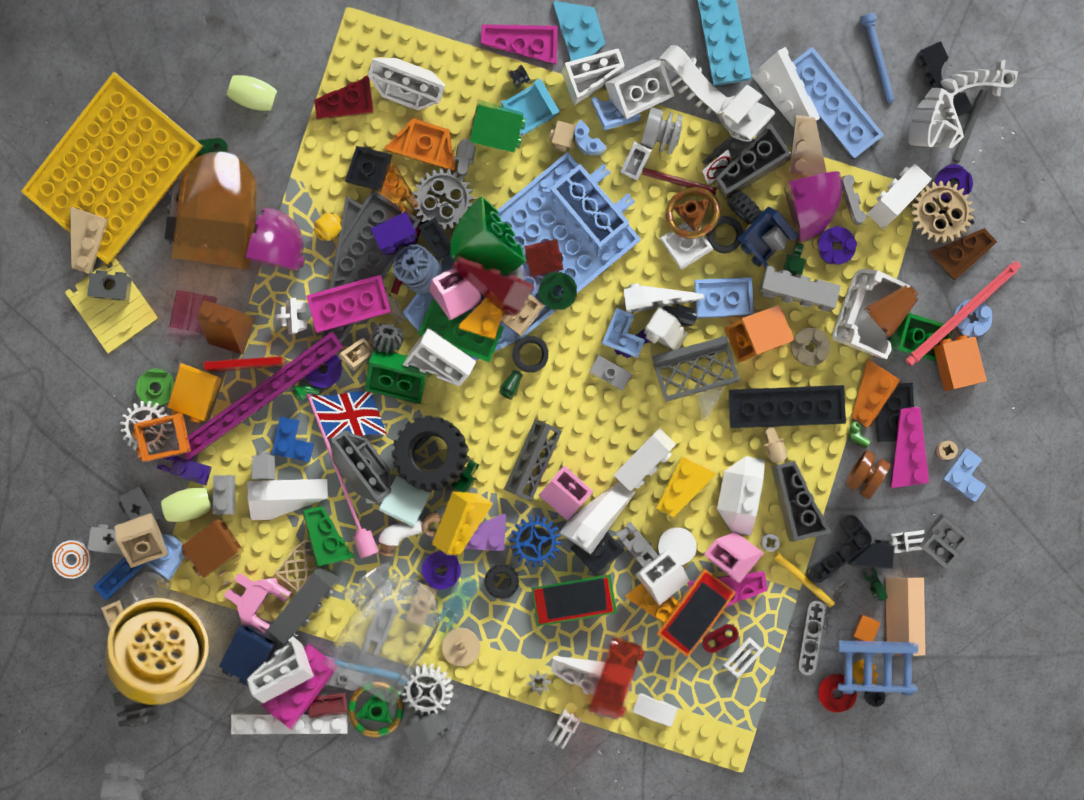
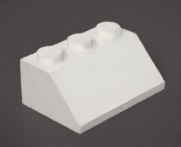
[604,60,675,119]

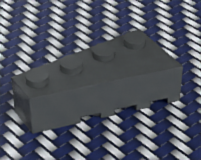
[715,123,791,200]
[771,461,832,542]
[267,565,341,645]

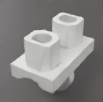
[275,298,307,335]

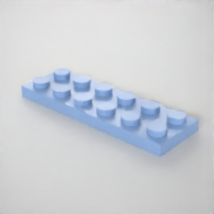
[793,47,884,160]

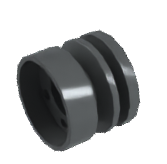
[112,692,160,727]

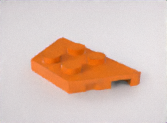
[384,118,456,172]

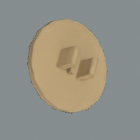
[442,628,480,666]

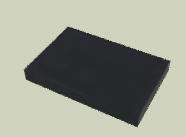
[875,383,914,442]

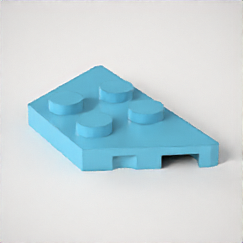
[553,1,605,61]

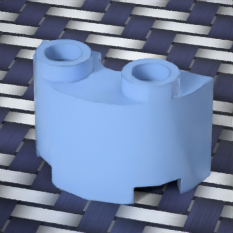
[574,119,607,156]

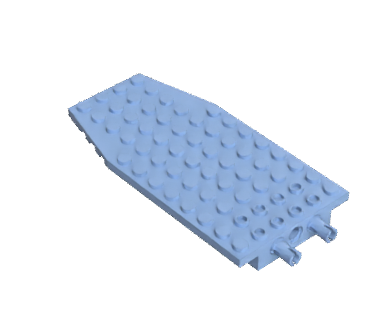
[403,152,641,361]

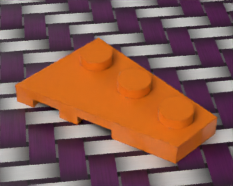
[852,359,901,428]

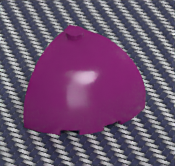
[784,171,842,243]
[246,207,305,272]

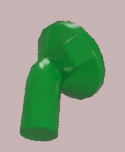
[292,385,320,402]

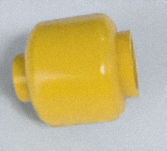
[313,213,342,241]

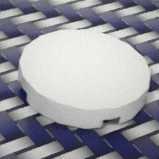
[658,527,697,565]

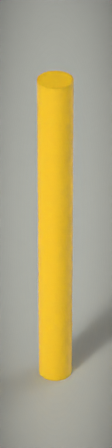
[774,552,835,607]

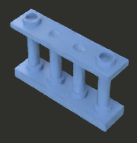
[838,641,919,695]

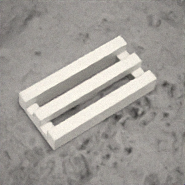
[723,637,764,679]

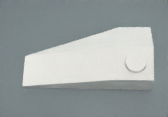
[624,283,705,313]
[247,479,328,520]
[551,656,633,712]

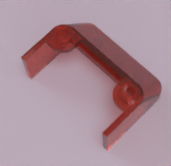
[587,634,645,721]

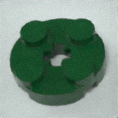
[539,272,577,311]

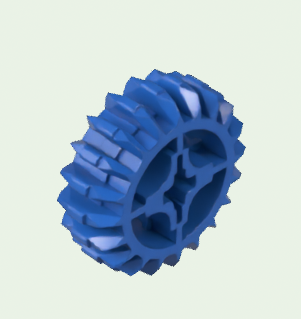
[509,515,562,568]

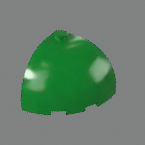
[451,196,526,275]

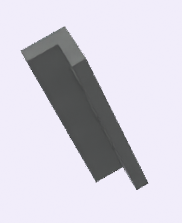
[504,419,562,501]

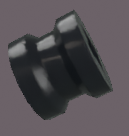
[508,65,530,89]
[864,691,886,707]

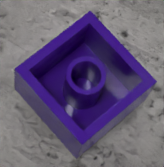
[371,212,418,255]

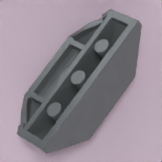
[330,430,391,503]

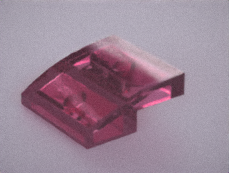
[169,290,217,334]

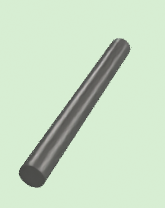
[953,90,987,162]

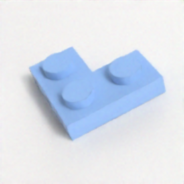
[602,308,645,358]
[943,448,986,502]

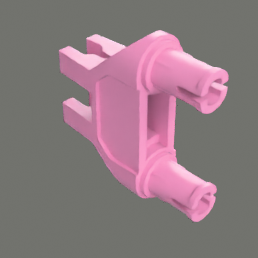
[224,573,292,636]

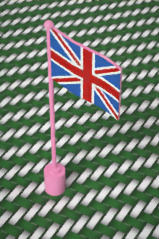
[306,391,387,559]

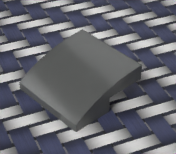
[920,514,969,569]

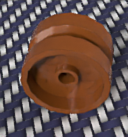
[845,450,890,499]

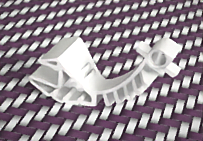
[659,45,775,141]
[909,60,1018,148]

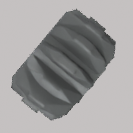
[370,322,404,354]

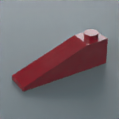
[452,257,535,316]

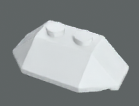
[368,58,445,111]
[717,456,765,535]

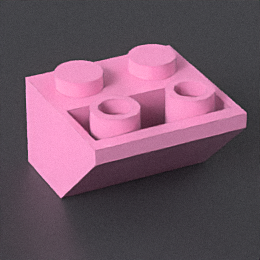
[429,268,482,320]
[539,466,593,521]
[704,532,764,583]

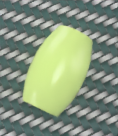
[227,75,277,111]
[161,488,213,522]

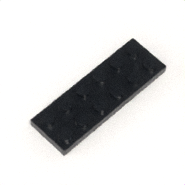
[728,385,846,428]

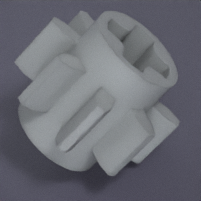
[527,670,551,695]

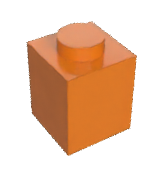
[851,614,880,641]

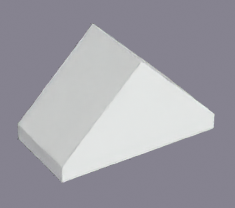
[620,142,652,180]

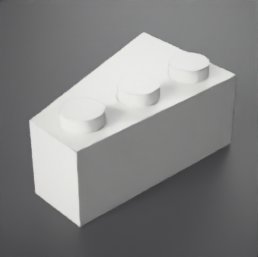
[644,308,688,351]

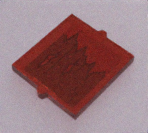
[524,239,564,277]

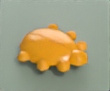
[852,660,878,684]

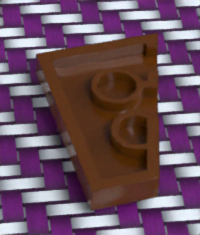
[929,228,997,281]

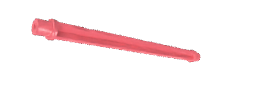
[905,261,1021,366]

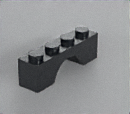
[916,41,974,118]

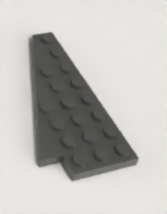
[322,189,421,344]

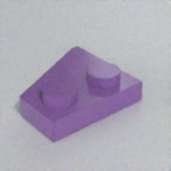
[465,514,506,551]

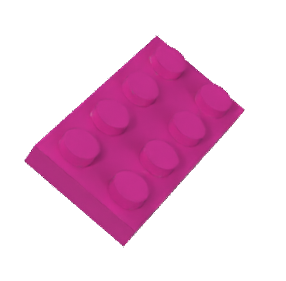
[306,275,391,333]
[261,643,339,730]

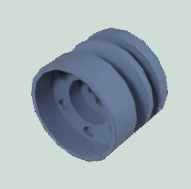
[393,245,444,294]

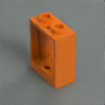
[132,413,191,462]

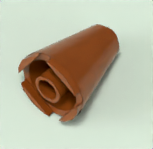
[864,285,919,337]

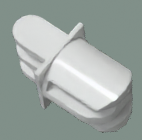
[889,530,925,553]
[547,709,581,749]

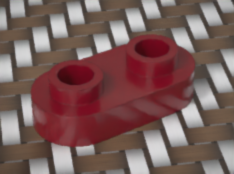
[702,624,739,653]

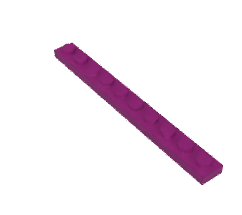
[177,332,344,460]

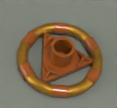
[665,187,721,239]

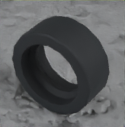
[706,216,743,254]
[513,336,549,373]

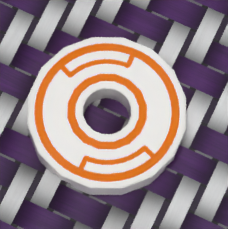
[52,540,92,579]

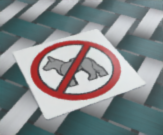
[702,150,732,186]

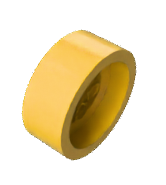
[105,598,208,704]

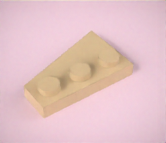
[789,115,827,175]
[70,207,108,274]

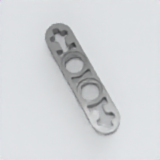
[798,600,825,675]

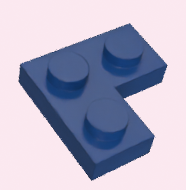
[272,416,314,462]

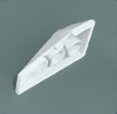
[559,481,635,554]

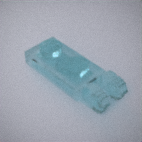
[437,574,482,628]

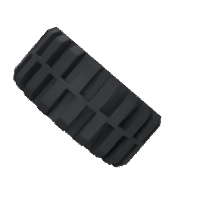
[392,415,469,492]

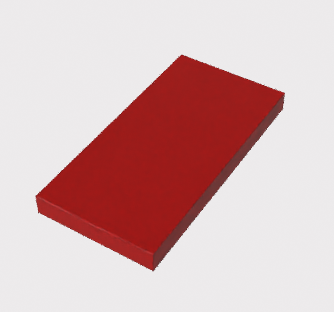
[204,356,287,372]

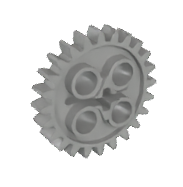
[412,168,474,231]

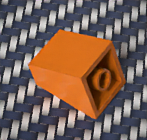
[725,305,794,363]

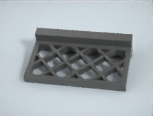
[652,336,740,402]

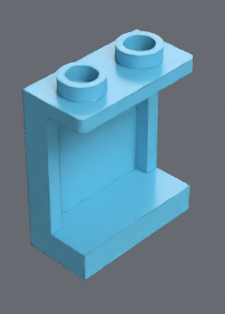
[501,79,560,137]

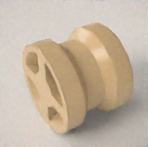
[936,441,958,460]

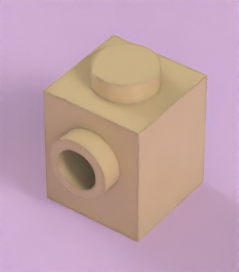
[549,121,576,152]

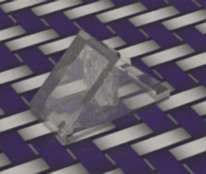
[694,386,725,421]

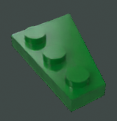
[302,506,355,567]

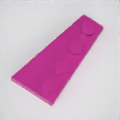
[890,406,929,488]
[688,571,767,607]

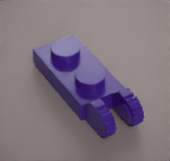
[157,456,212,485]

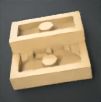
[501,295,545,336]

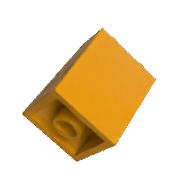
[168,363,223,424]

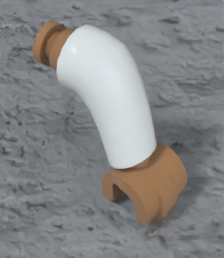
[378,512,443,557]

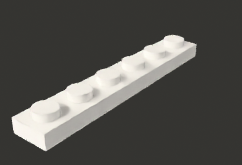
[231,714,348,734]

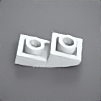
[633,693,678,727]

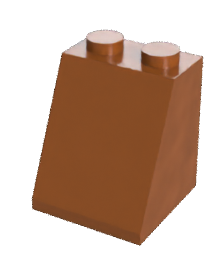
[197,300,255,354]
[181,519,244,578]

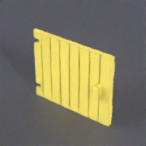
[65,257,159,354]

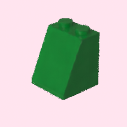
[469,99,526,153]

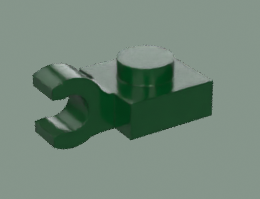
[783,242,806,277]
[452,460,480,493]
[862,567,888,601]

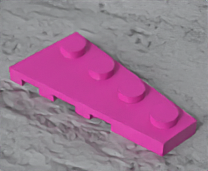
[481,24,557,65]

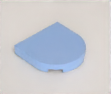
[146,534,184,580]

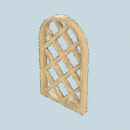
[275,540,320,592]

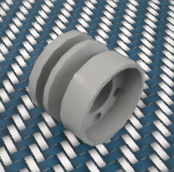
[641,107,682,155]

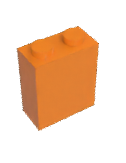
[933,335,987,392]

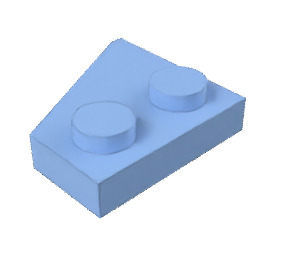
[591,97,640,130]

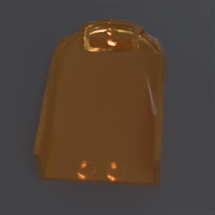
[169,152,257,272]

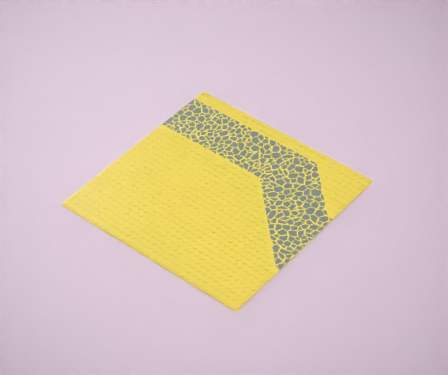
[157,7,924,773]

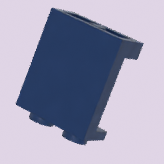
[737,206,798,268]

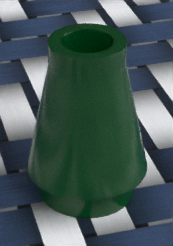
[499,370,523,400]

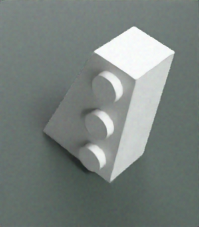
[562,48,625,106]
[867,164,931,229]
[403,329,476,386]
[614,428,676,491]
[247,636,314,703]

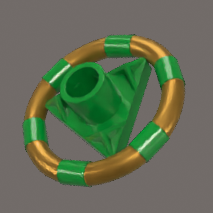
[347,681,404,737]

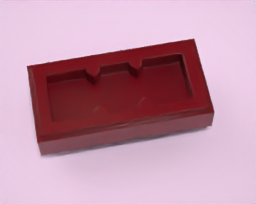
[308,693,348,718]

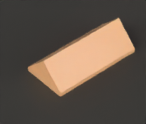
[885,577,925,656]

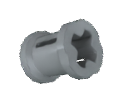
[760,534,780,552]

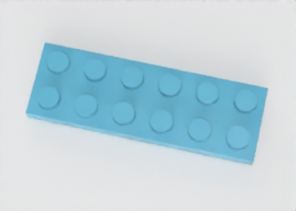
[697,0,751,86]

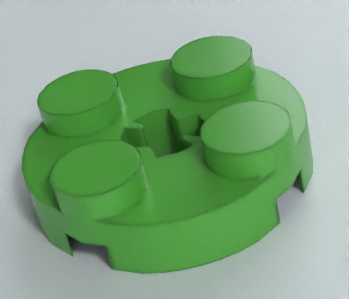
[136,368,175,407]

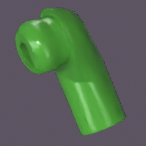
[848,422,870,449]

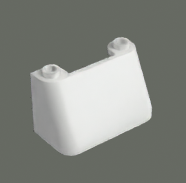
[832,269,910,359]

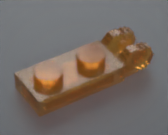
[384,163,419,215]

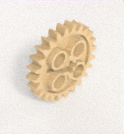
[910,181,974,243]

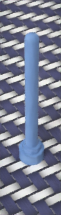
[860,13,894,103]

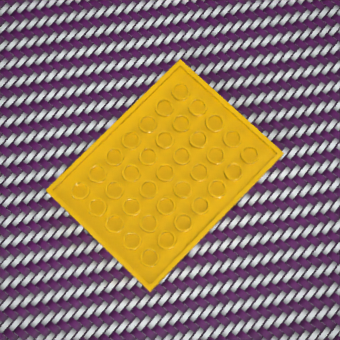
[21,72,203,265]

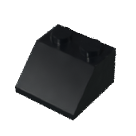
[848,540,895,569]

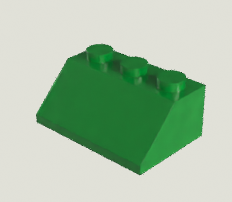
[365,349,428,404]

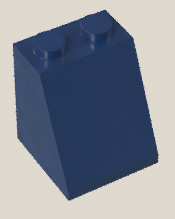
[219,626,278,687]

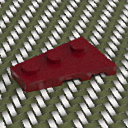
[314,75,374,120]

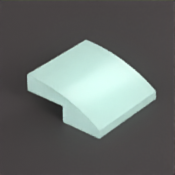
[379,476,431,527]

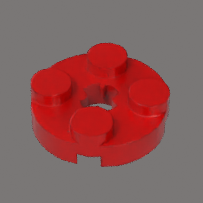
[818,674,857,713]

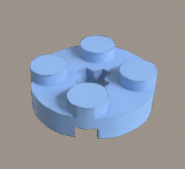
[953,299,992,338]

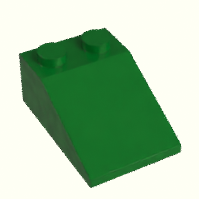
[888,313,953,362]

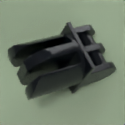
[662,303,697,327]

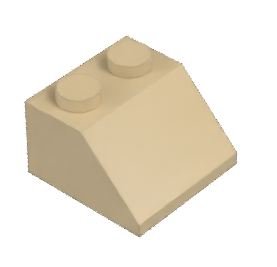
[115,513,168,568]

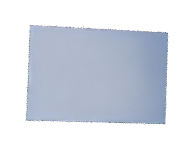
[694,277,754,319]

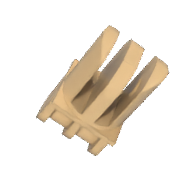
[763,427,787,463]

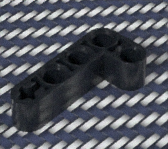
[806,515,872,583]

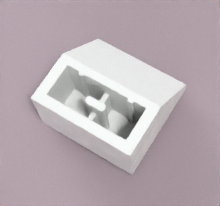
[635,549,689,605]

